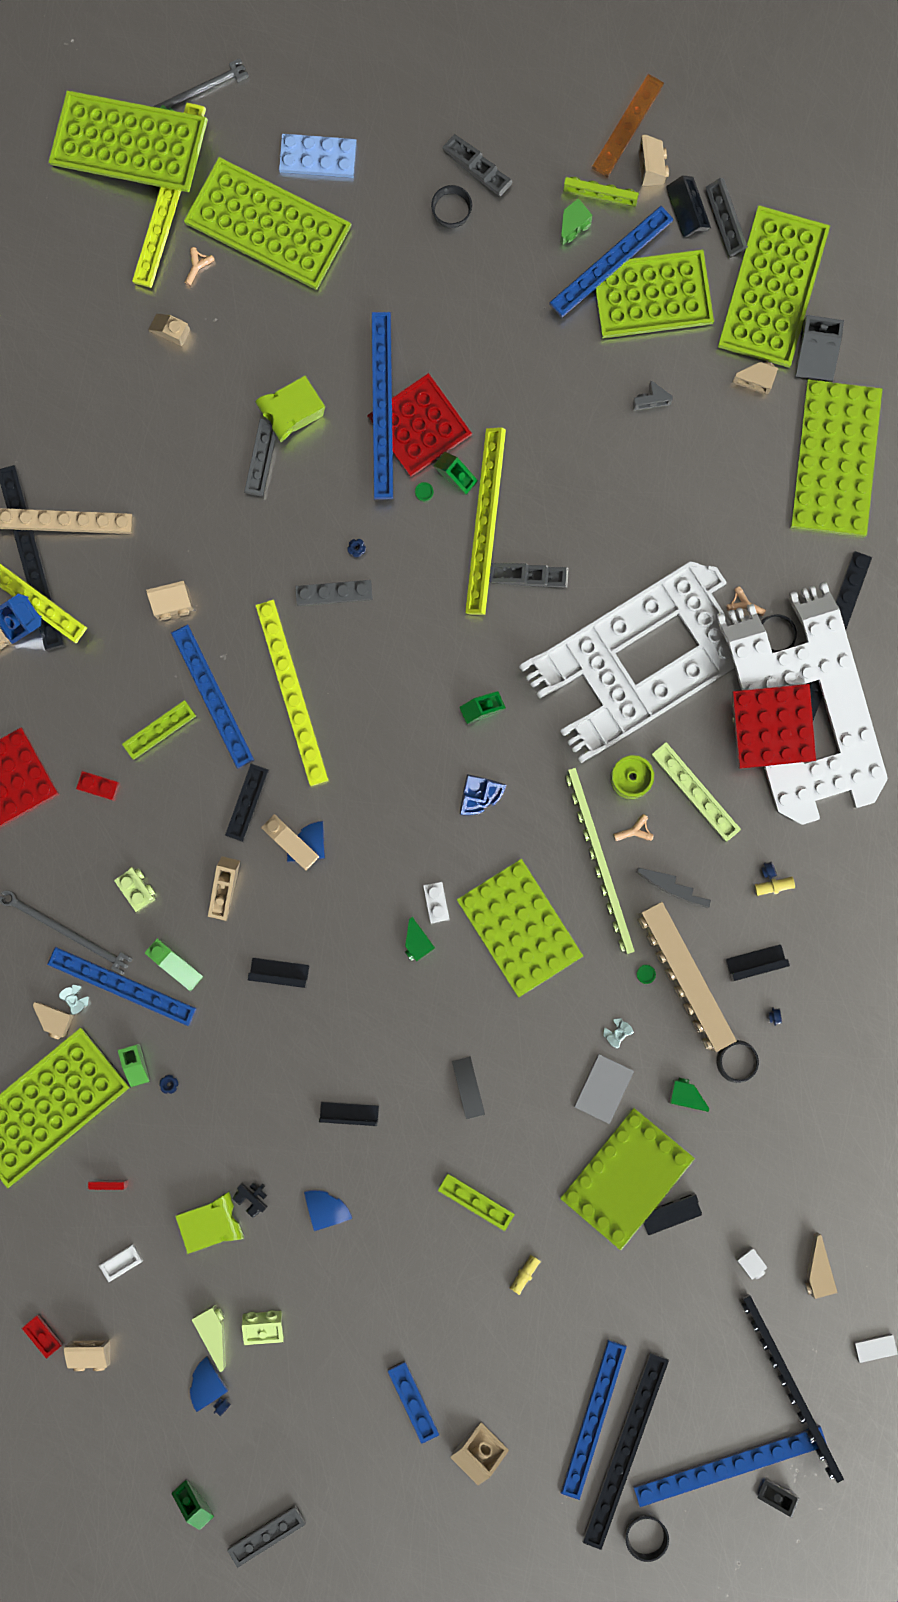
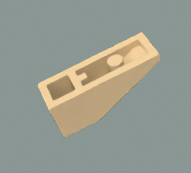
[261,814,319,871]
[208,856,240,921]
[805,1233,838,1299]

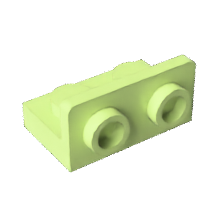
[114,867,156,912]
[242,1310,284,1345]

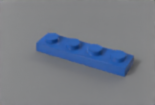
[388,1361,439,1444]

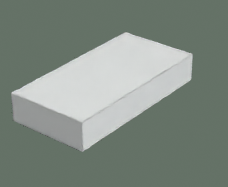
[99,1244,143,1282]
[854,1334,898,1363]

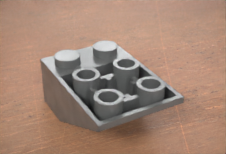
[796,315,844,382]

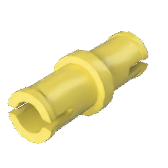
[755,876,795,896]
[509,1254,541,1295]

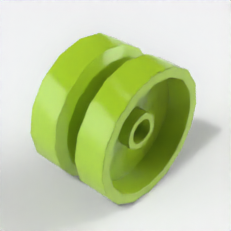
[610,755,654,800]

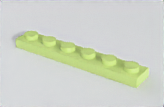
[651,742,741,842]

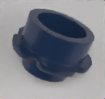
[347,539,366,557]
[761,861,777,880]
[768,1007,782,1026]
[159,1075,178,1094]
[213,1398,231,1417]

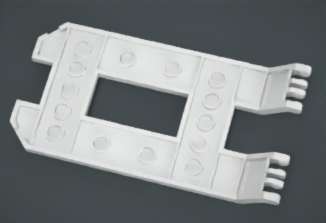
[519,561,750,763]
[716,582,888,825]

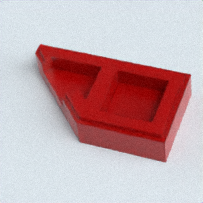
[88,1180,127,1190]

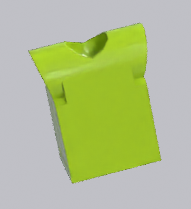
[255,376,325,442]
[176,1192,244,1254]

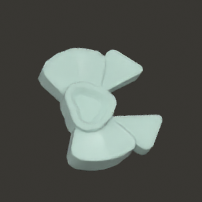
[59,985,89,1015]
[604,1018,634,1048]

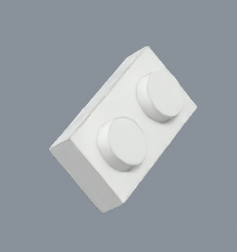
[423,882,450,923]

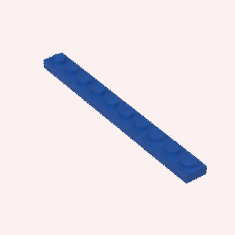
[372,312,393,499]
[633,1425,827,1507]

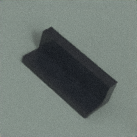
[666,175,711,237]
[726,944,790,981]
[248,958,309,988]
[319,1101,379,1126]
[643,1193,702,1235]

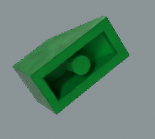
[433,452,478,495]
[459,691,506,724]
[405,917,435,962]
[668,1077,709,1112]
[171,1480,214,1530]

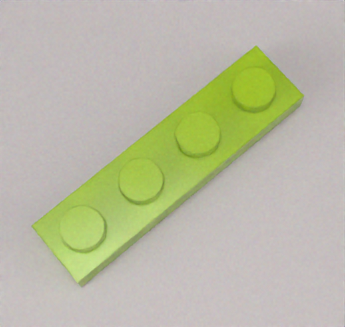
[563,177,639,207]
[122,700,196,760]
[438,1173,515,1231]

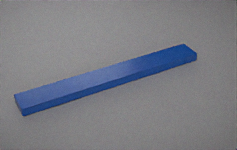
[549,206,673,318]
[171,624,254,769]
[47,947,197,1026]
[560,1339,627,1500]

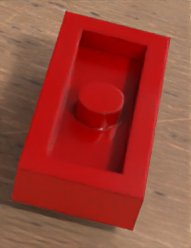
[76,771,119,801]
[21,1314,63,1359]

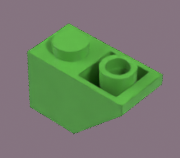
[560,198,593,245]
[118,1044,150,1087]

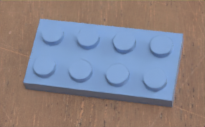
[279,134,357,178]

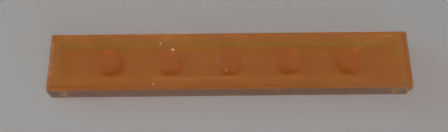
[592,74,664,178]

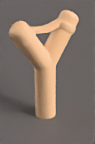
[184,247,215,286]
[727,586,766,616]
[613,814,654,841]

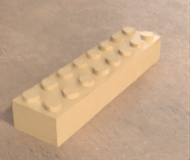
[637,902,737,1052]

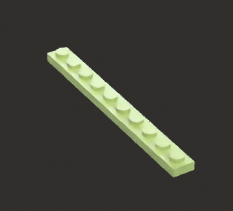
[565,768,635,954]

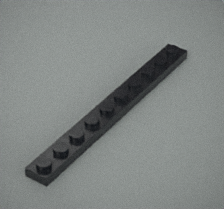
[0,465,65,651]
[806,551,872,721]
[741,1294,844,1483]
[582,1352,669,1550]

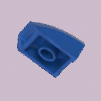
[0,594,42,644]

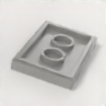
[574,1054,634,1124]

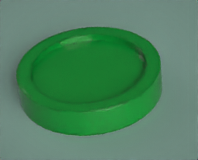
[415,482,434,502]
[636,965,656,984]

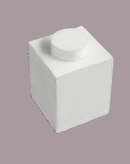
[735,1246,767,1280]

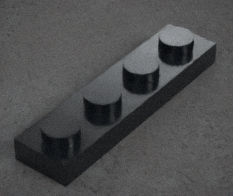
[225,764,269,842]

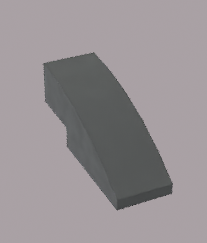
[452,1056,485,1119]

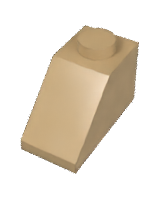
[148,313,190,347]
[733,362,778,394]
[33,1002,74,1039]

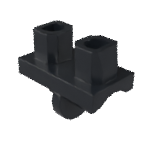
[232,1182,268,1218]

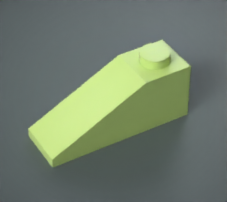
[192,1305,226,1372]

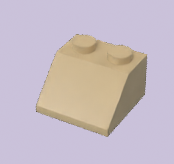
[638,135,669,186]
[146,581,194,620]
[64,1340,110,1371]
[450,1422,509,1485]

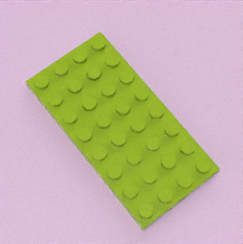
[49,91,208,192]
[184,157,351,290]
[718,205,830,368]
[790,380,882,537]
[0,1028,130,1189]

